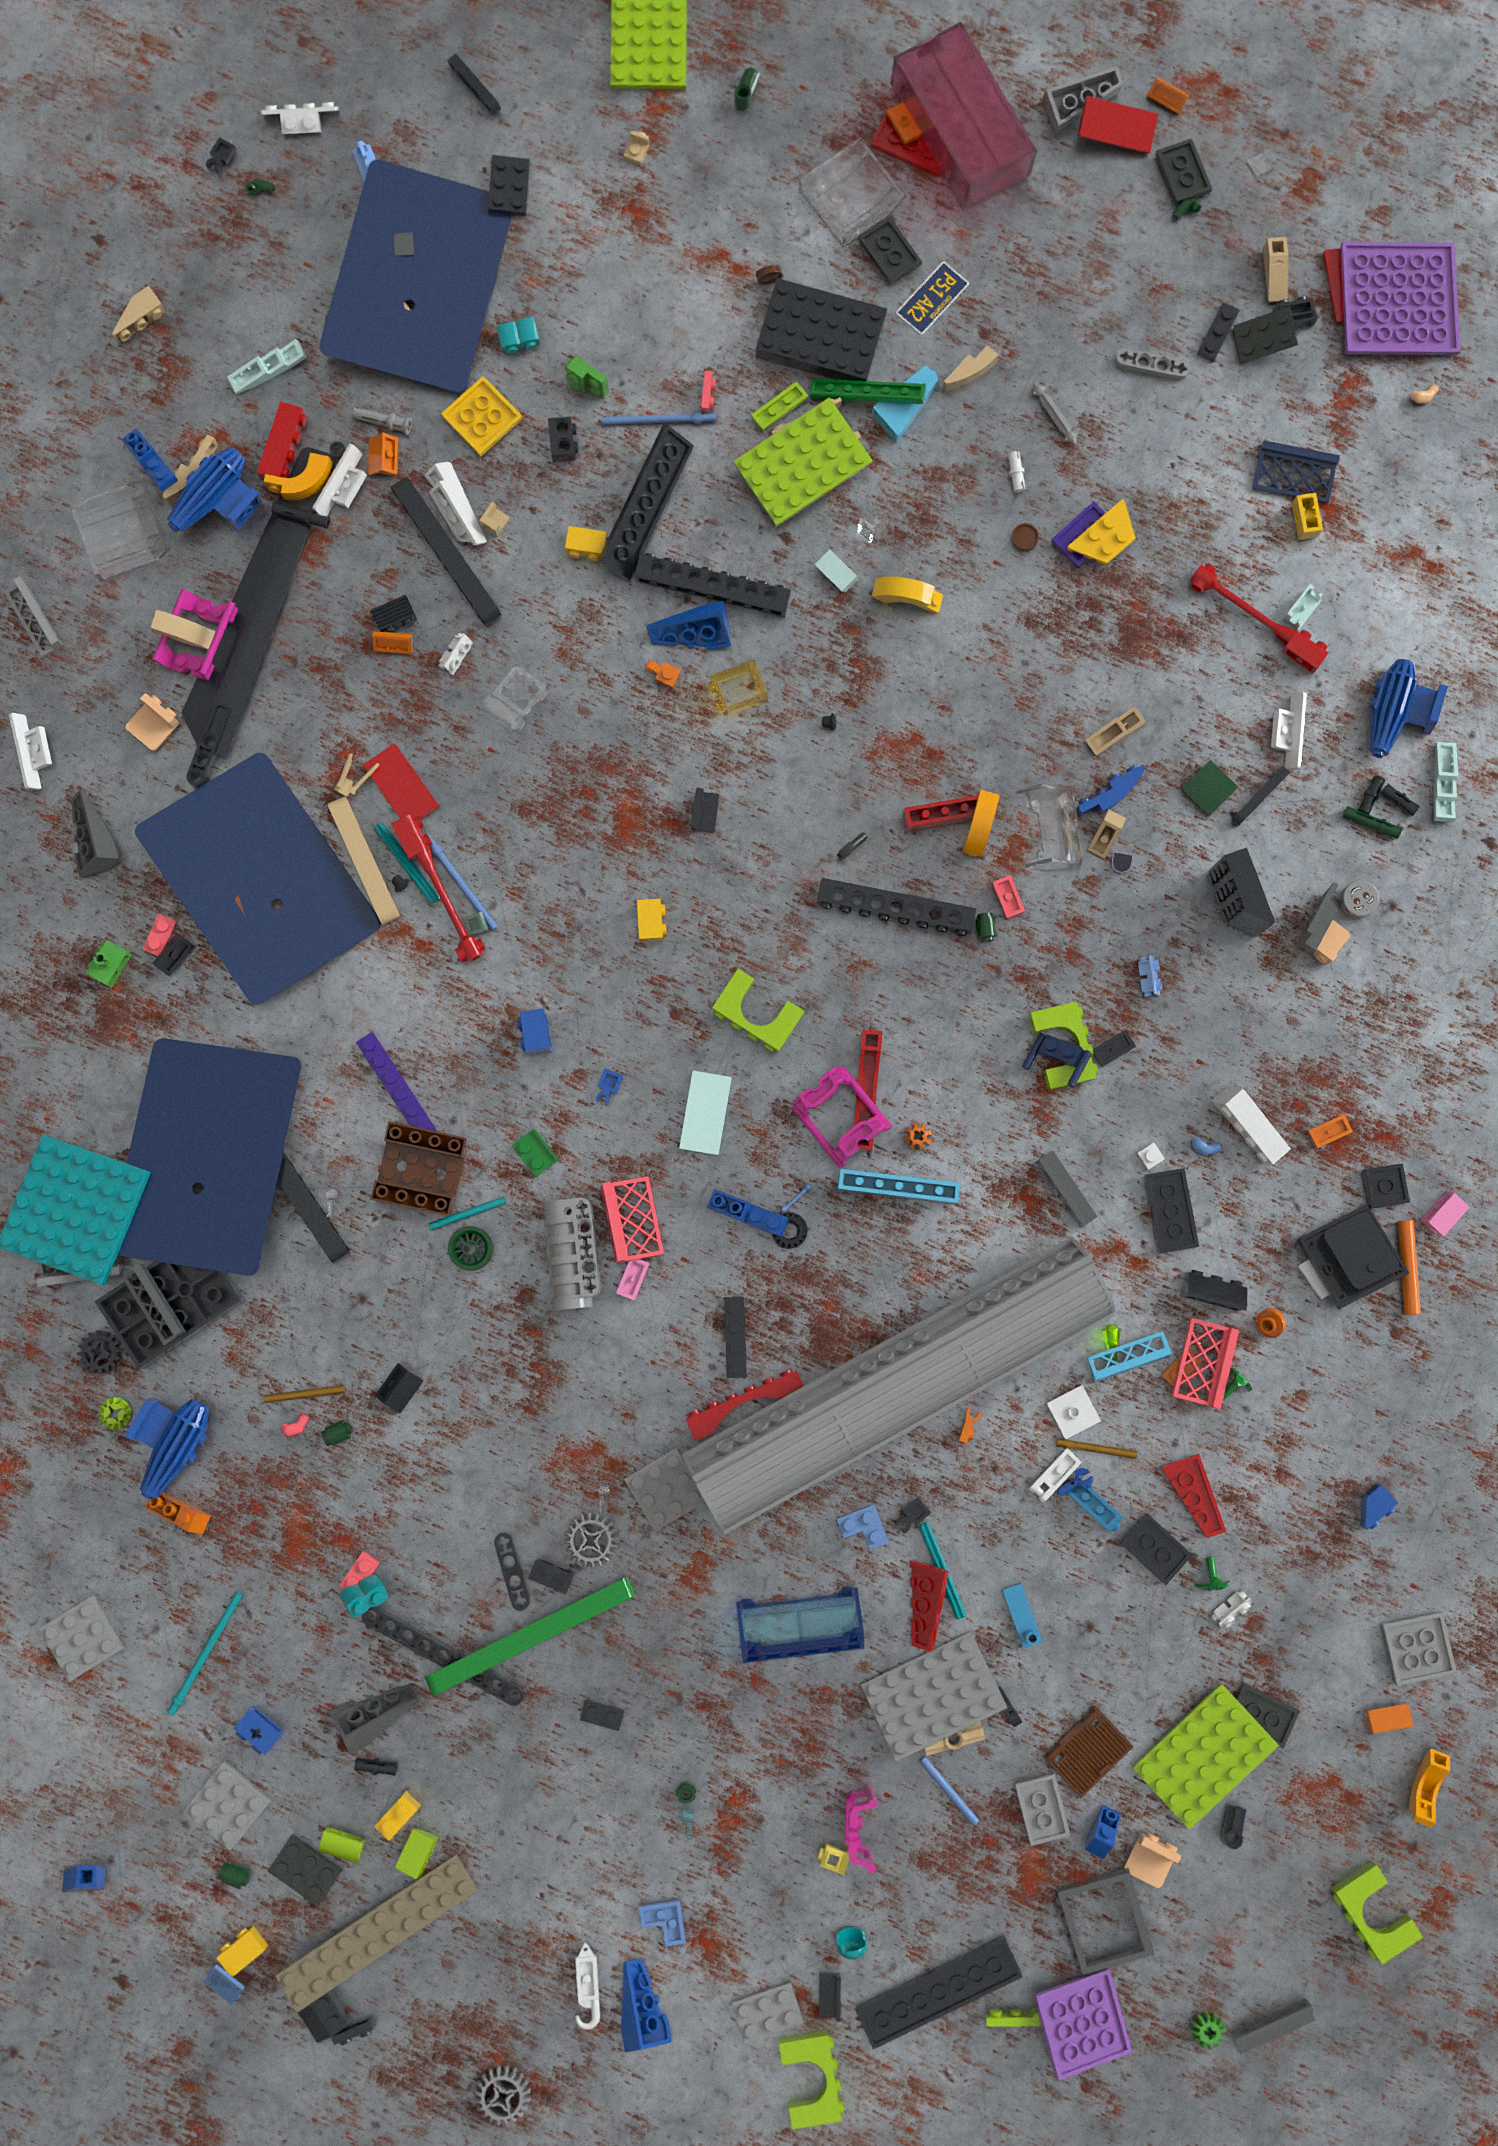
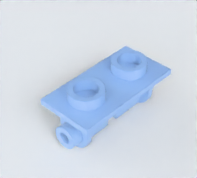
[352,141,376,182]
[1138,955,1162,997]

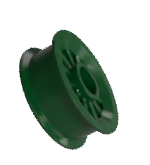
[448,1226,493,1271]

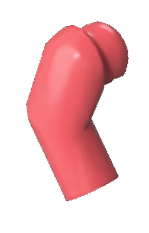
[280,1413,310,1437]

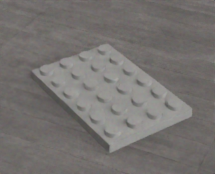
[861,1632,1008,1762]

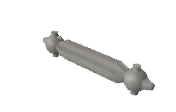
[1032,382,1078,446]

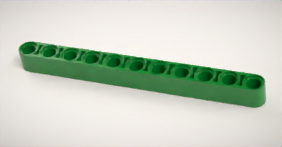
[424,1577,636,1696]

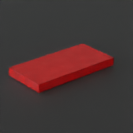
[1078,96,1158,154]
[870,113,955,177]
[1323,248,1344,325]
[363,743,440,820]

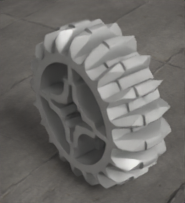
[564,1512,619,1568]
[475,2065,531,2126]

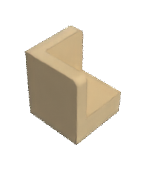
[479,502,509,537]

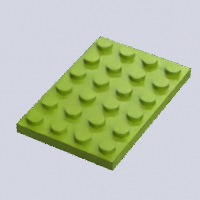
[610,0,687,89]
[733,397,873,527]
[1132,1683,1279,1830]

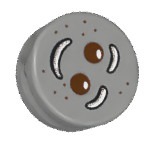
[1339,881,1379,919]

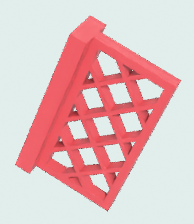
[601,1176,664,1264]
[1171,1318,1239,1409]

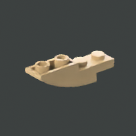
[162,434,218,505]

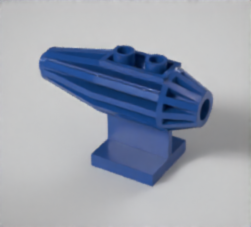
[167,447,262,533]
[1369,659,1448,758]
[125,1397,209,1500]

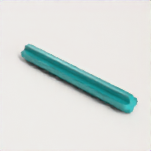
[374,823,439,904]
[919,1522,966,1620]

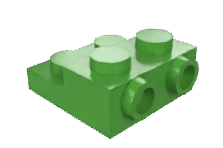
[564,356,609,399]

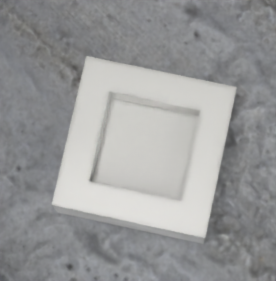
[1136,1143,1165,1170]

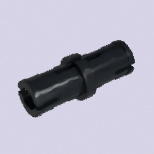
[1358,775,1386,815]
[1381,783,1420,816]
[354,1757,398,1776]

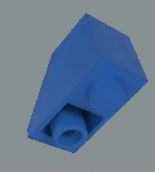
[1360,1483,1399,1529]
[1084,1805,1121,1859]
[62,1865,106,1892]

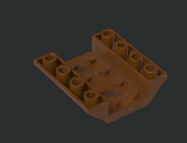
[370,1121,467,1216]

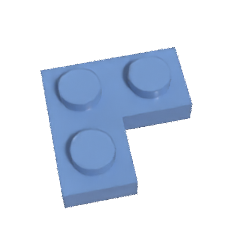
[836,1504,889,1550]
[639,1899,686,1947]

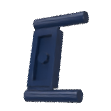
[1022,1033,1092,1088]

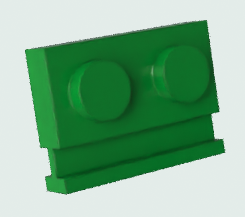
[512,1128,559,1177]

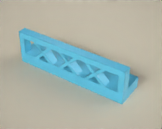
[1087,1331,1172,1383]

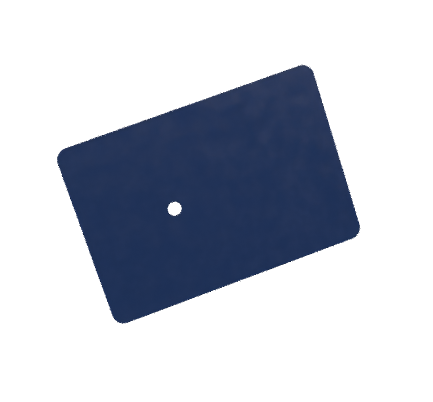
[319,159,512,392]
[135,753,381,1005]
[117,1038,301,1276]

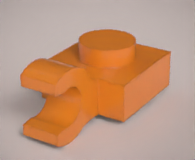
[645,660,681,689]
[957,1408,981,1443]

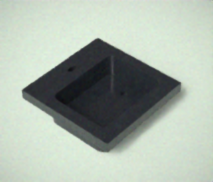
[1297,1204,1409,1310]

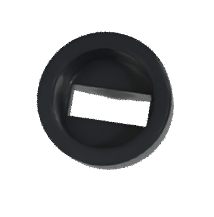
[330,441,346,458]

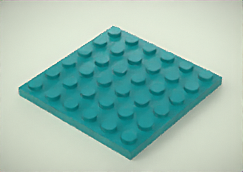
[0,1134,151,1286]

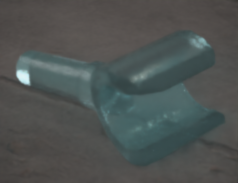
[681,1809,694,1840]

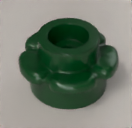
[676,1782,696,1803]

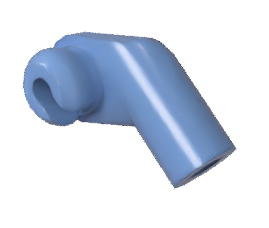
[1191,1137,1221,1156]

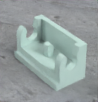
[815,549,859,592]
[1283,584,1322,631]

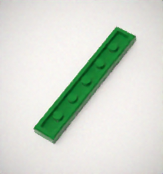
[809,378,926,404]

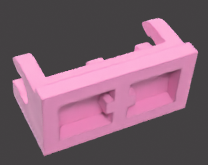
[1420,1191,1470,1237]

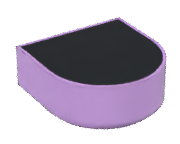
[1111,852,1133,874]

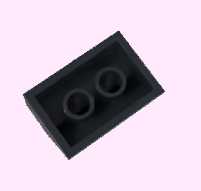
[1180,1270,1248,1311]
[298,1988,352,2043]

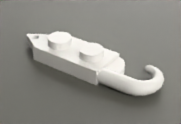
[575,1942,600,2030]

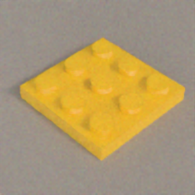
[441,376,523,457]

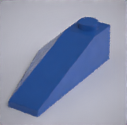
[646,601,731,650]

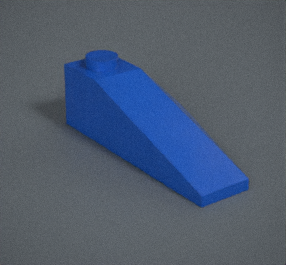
[621,1959,672,2053]

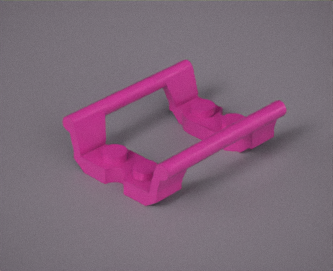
[152,588,238,680]
[791,1066,892,1169]
[844,1784,878,1873]

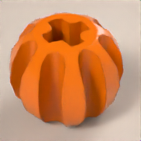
[903,1122,933,1151]

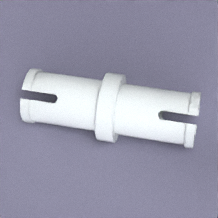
[1008,451,1026,493]

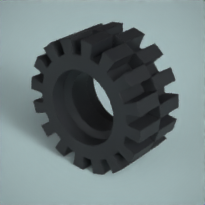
[772,1212,808,1249]

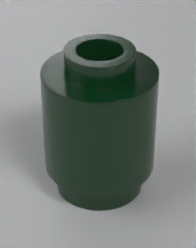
[976,912,998,942]
[321,1419,353,1446]
[218,1862,251,1890]

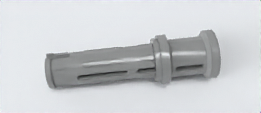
[352,406,412,435]

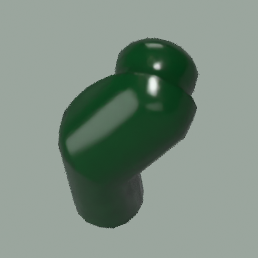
[246,179,275,195]

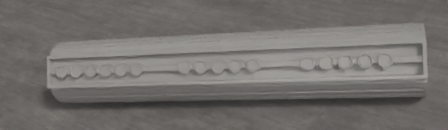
[681,1236,1115,1534]

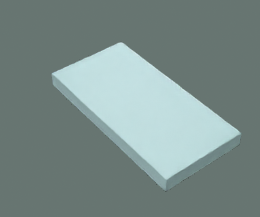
[679,1071,732,1156]

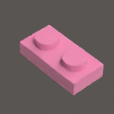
[616,1259,650,1301]

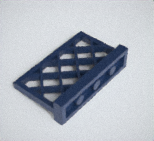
[1252,440,1340,503]

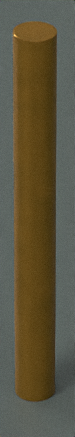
[263,1385,345,1403]
[1056,1438,1137,1459]

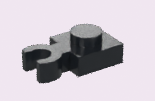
[205,137,237,174]
[894,1497,931,1533]

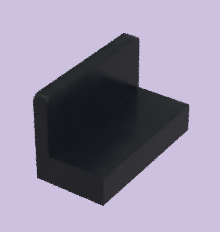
[691,788,719,833]
[375,1363,423,1413]
[819,1972,841,2022]

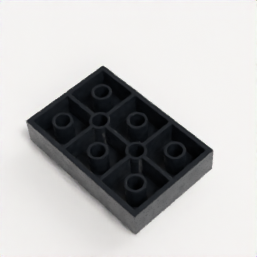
[756,278,888,381]
[95,1261,245,1369]

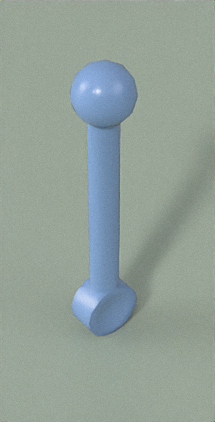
[779,1183,812,1214]

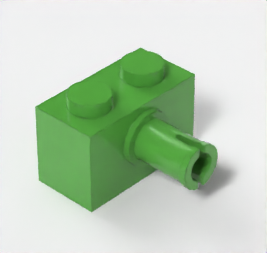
[86,940,132,988]

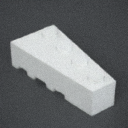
[1212,1086,1291,1164]

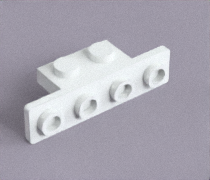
[261,102,339,134]
[313,444,367,516]
[1271,692,1307,771]
[9,713,52,790]

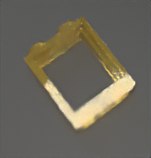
[708,660,768,716]

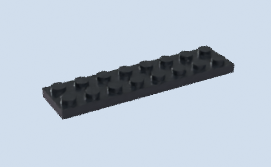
[598,424,694,581]
[855,1937,1023,2050]

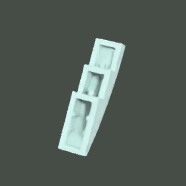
[227,339,307,394]
[1433,742,1458,822]

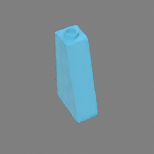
[872,365,938,443]

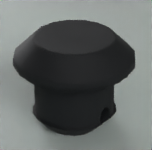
[822,713,836,731]
[391,875,408,892]

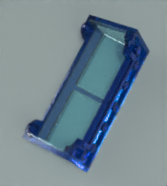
[736,1586,864,1663]

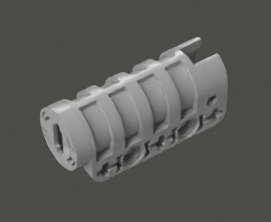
[544,1197,601,1311]

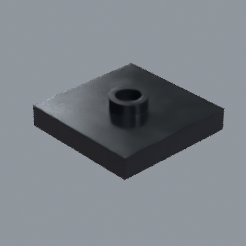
[1362,1163,1410,1209]

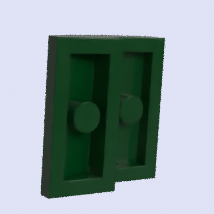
[1182,760,1238,816]

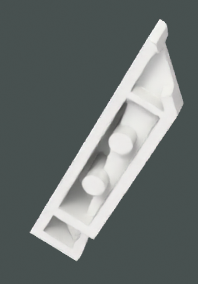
[425,462,487,545]

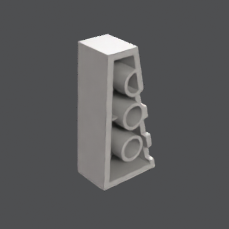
[1042,66,1123,134]

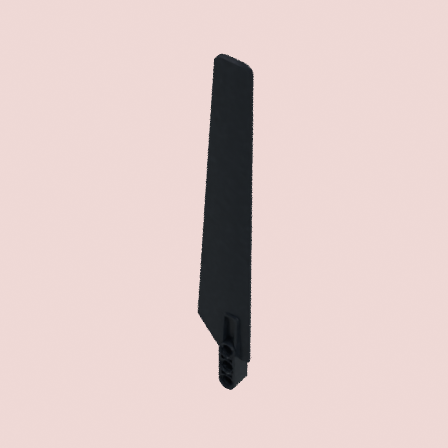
[181,447,335,789]

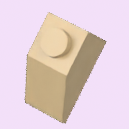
[1087,810,1126,859]

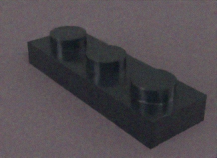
[1197,302,1240,362]

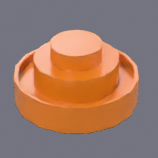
[1256,1308,1286,1338]

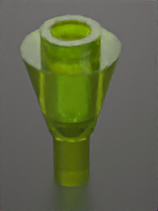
[1102,1324,1122,1362]

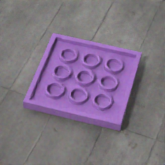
[1033,1968,1132,2081]

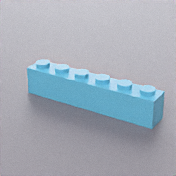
[837,1169,960,1204]

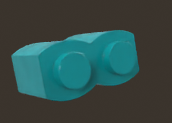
[496,318,540,355]
[339,1575,388,1617]

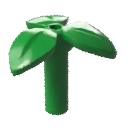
[1223,1367,1252,1401]
[1195,1557,1231,1591]

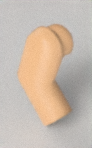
[1411,384,1439,404]

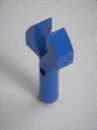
[1057,1468,1094,1496]

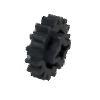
[77,1330,123,1374]

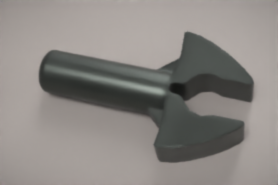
[837,832,867,860]

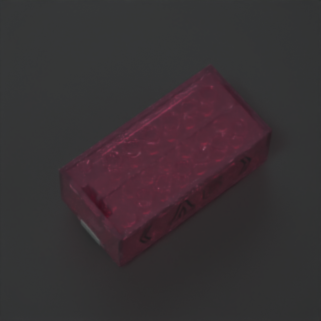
[890,22,1037,211]

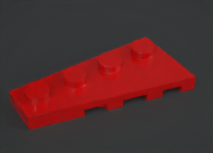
[1160,1454,1227,1538]
[910,1560,949,1652]

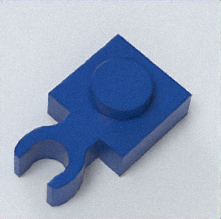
[596,1068,624,1105]

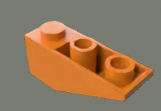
[145,1493,211,1534]

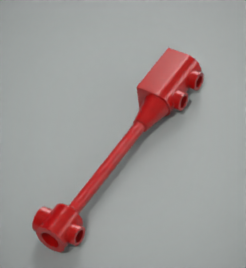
[1189,563,1329,674]
[391,814,486,963]

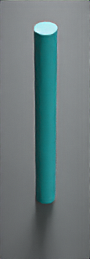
[428,1196,506,1231]

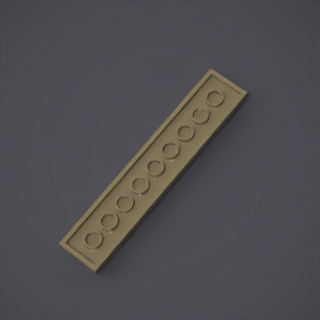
[275,1854,478,2012]

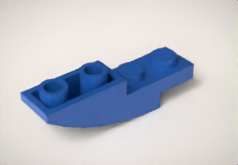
[121,428,178,492]
[1075,764,1145,817]
[707,1189,789,1237]

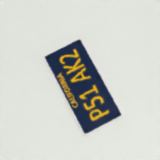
[896,262,969,335]

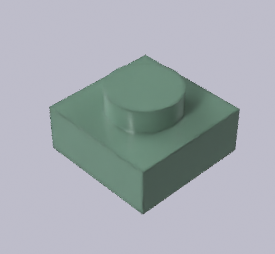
[462,911,488,936]

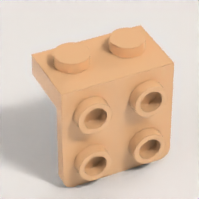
[125,693,180,751]
[1296,920,1350,965]
[1124,1832,1182,1888]

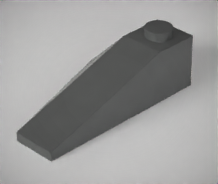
[71,789,119,877]
[329,1684,418,1755]

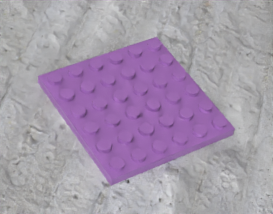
[1340,242,1460,355]

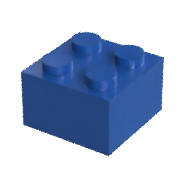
[517,1008,552,1056]

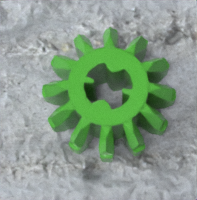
[1190,2011,1226,2050]

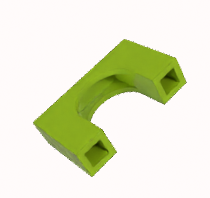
[712,969,805,1053]
[1028,1002,1098,1091]
[1331,1861,1423,1965]
[778,2029,845,2130]

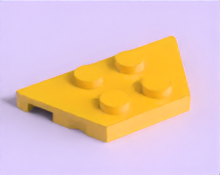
[1067,499,1136,565]

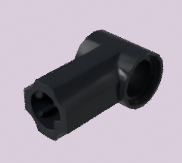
[1220,1805,1247,1849]

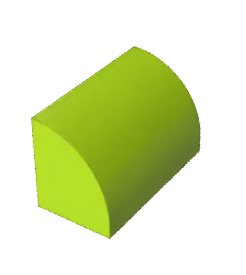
[318,1827,366,1864]
[395,1829,439,1879]

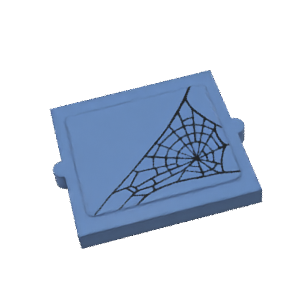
[203,1964,245,2005]

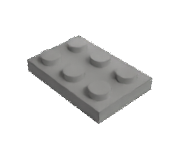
[1014,1773,1071,1846]
[732,1980,804,2044]

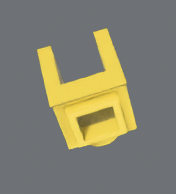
[817,1843,849,1876]

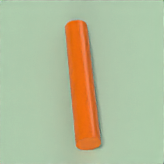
[1397,1220,1421,1315]

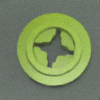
[98,1397,132,1430]

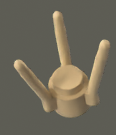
[334,754,379,797]

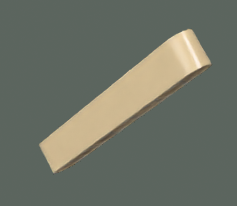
[328,796,401,925]

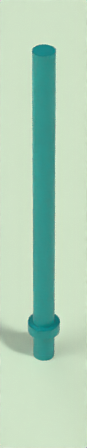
[167,1591,243,1716]

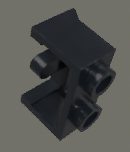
[1272,296,1318,329]

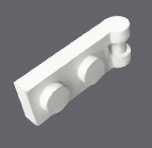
[1028,1448,1082,1503]

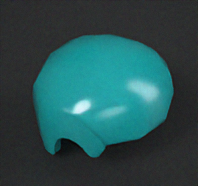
[836,1927,867,1959]

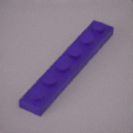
[356,1032,437,1131]

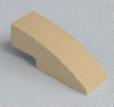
[942,345,999,391]
[151,609,216,650]
[1085,706,1147,756]

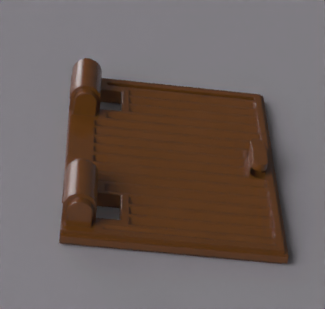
[1043,1706,1134,1798]

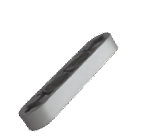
[1115,348,1190,380]

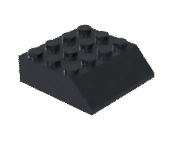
[1207,847,1275,937]

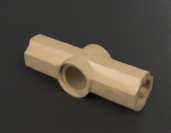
[924,1722,985,1756]

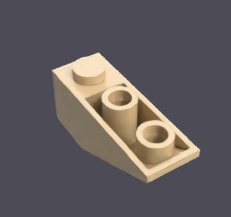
[1263,237,1289,303]
[112,286,166,344]

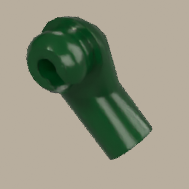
[1172,199,1202,220]

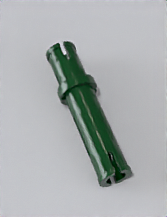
[1342,806,1403,839]

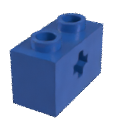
[233,1706,284,1755]

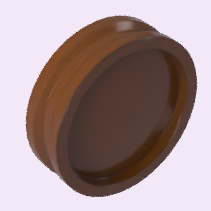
[756,265,783,285]
[1011,523,1039,552]

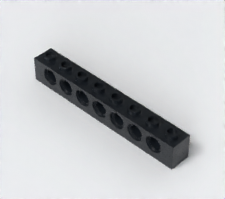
[634,553,791,618]
[816,878,977,936]

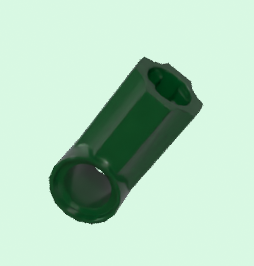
[734,67,760,110]

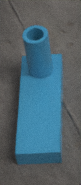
[1067,1486,1123,1532]
[1001,1583,1042,1649]

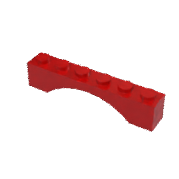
[853,1030,883,1152]
[686,1369,803,1441]

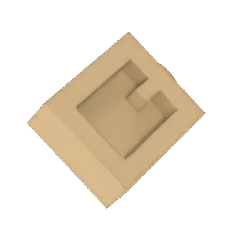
[623,130,649,166]

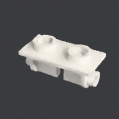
[438,633,473,675]
[1211,1590,1252,1629]

